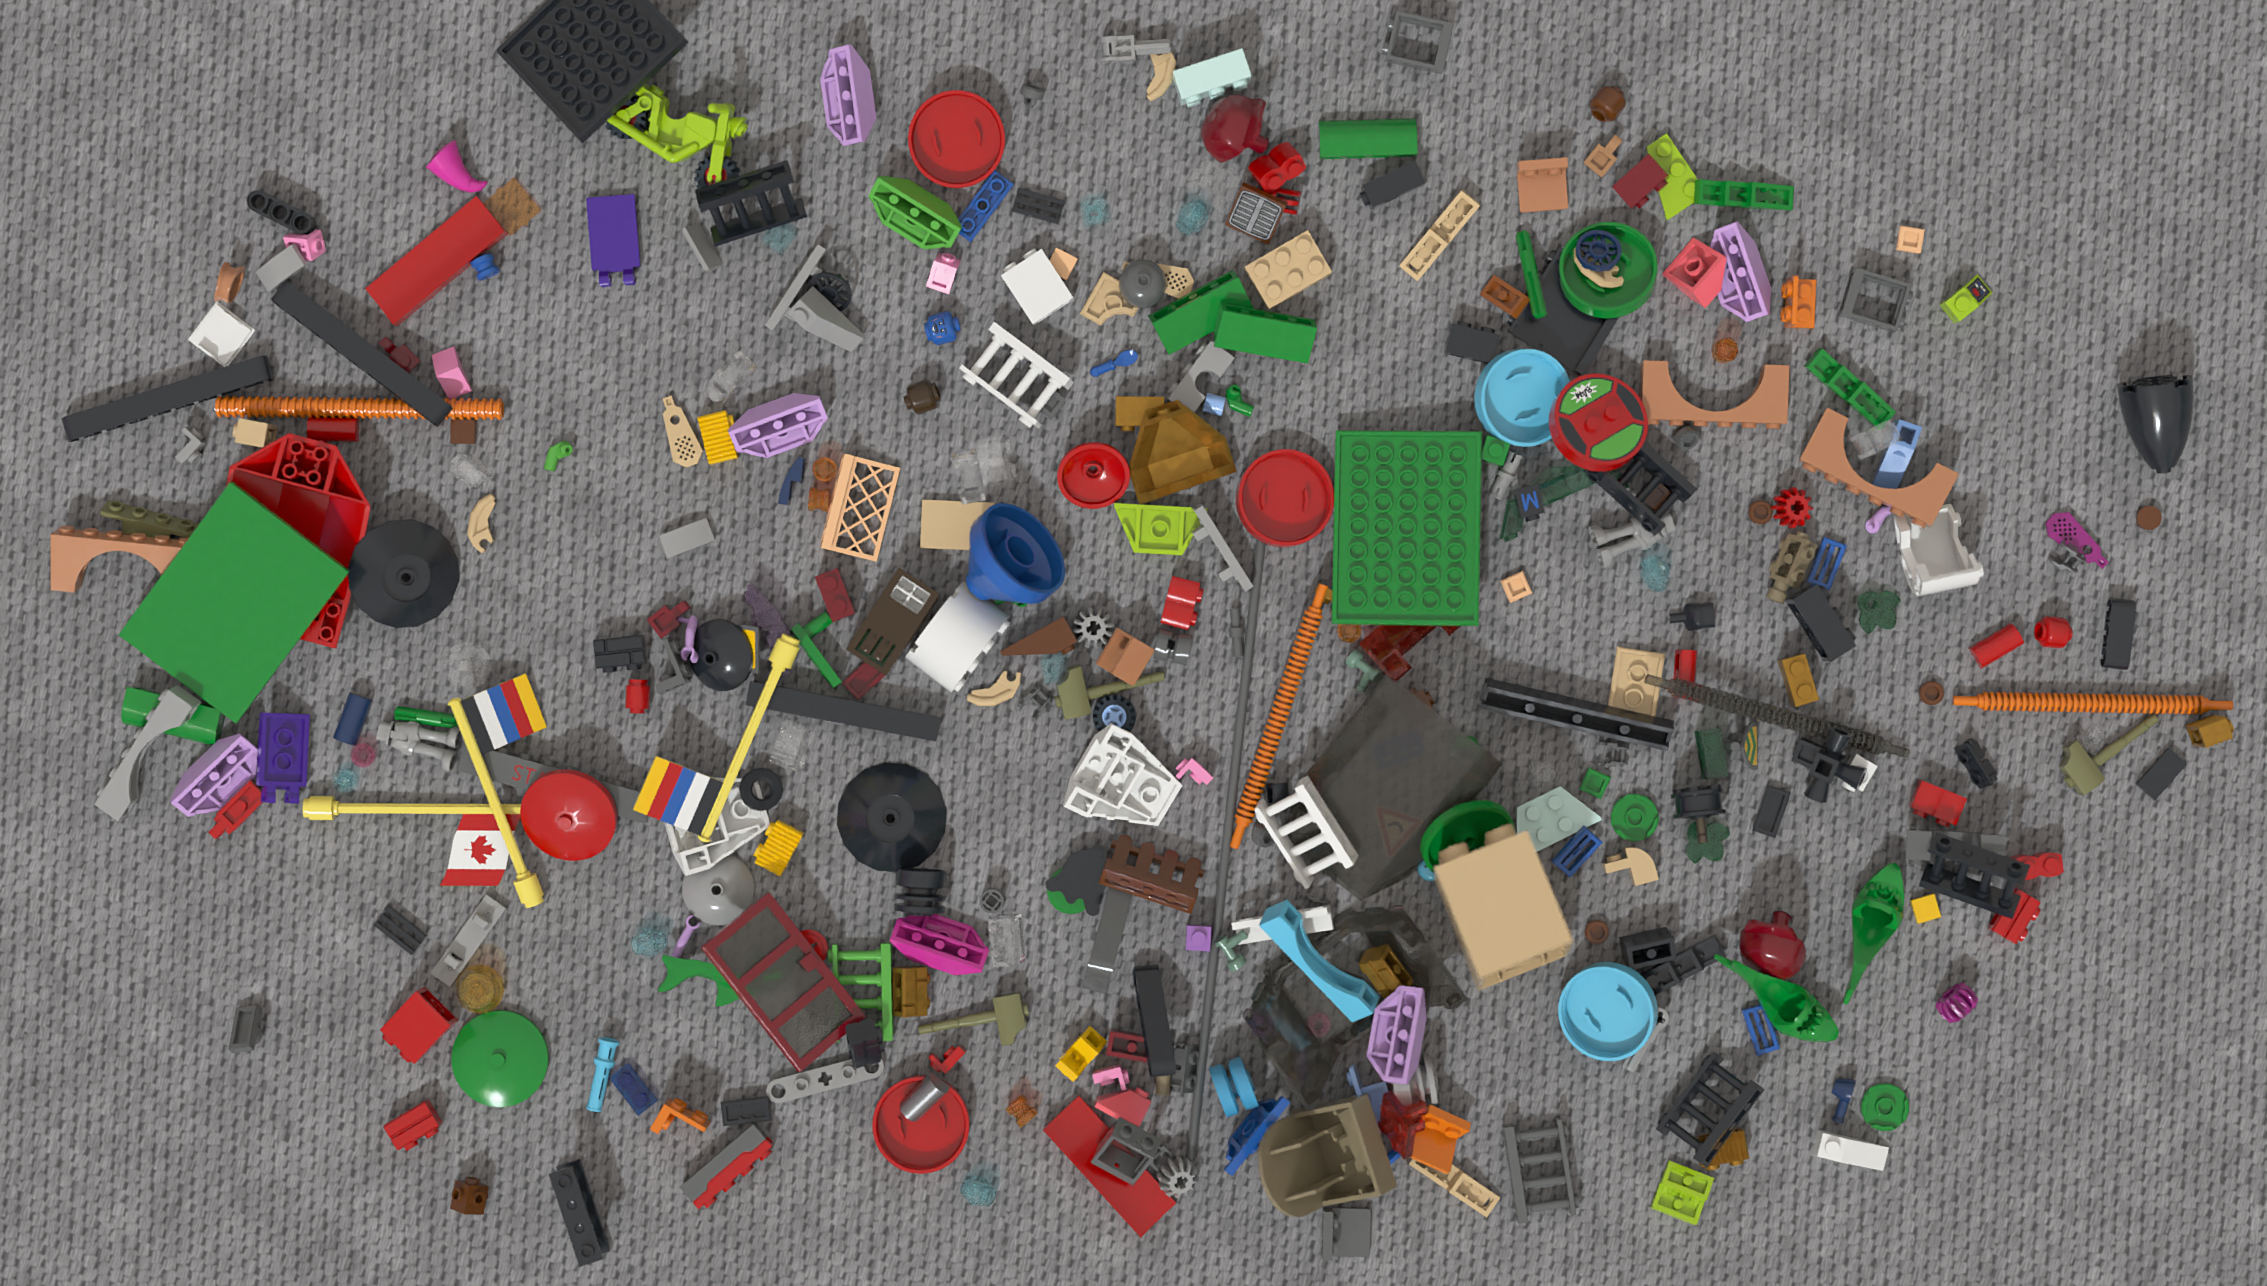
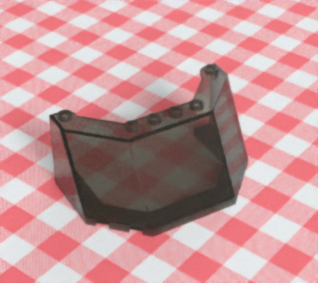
[1242,905,1468,1111]

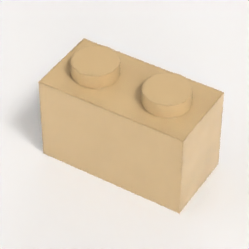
[233,418,278,448]

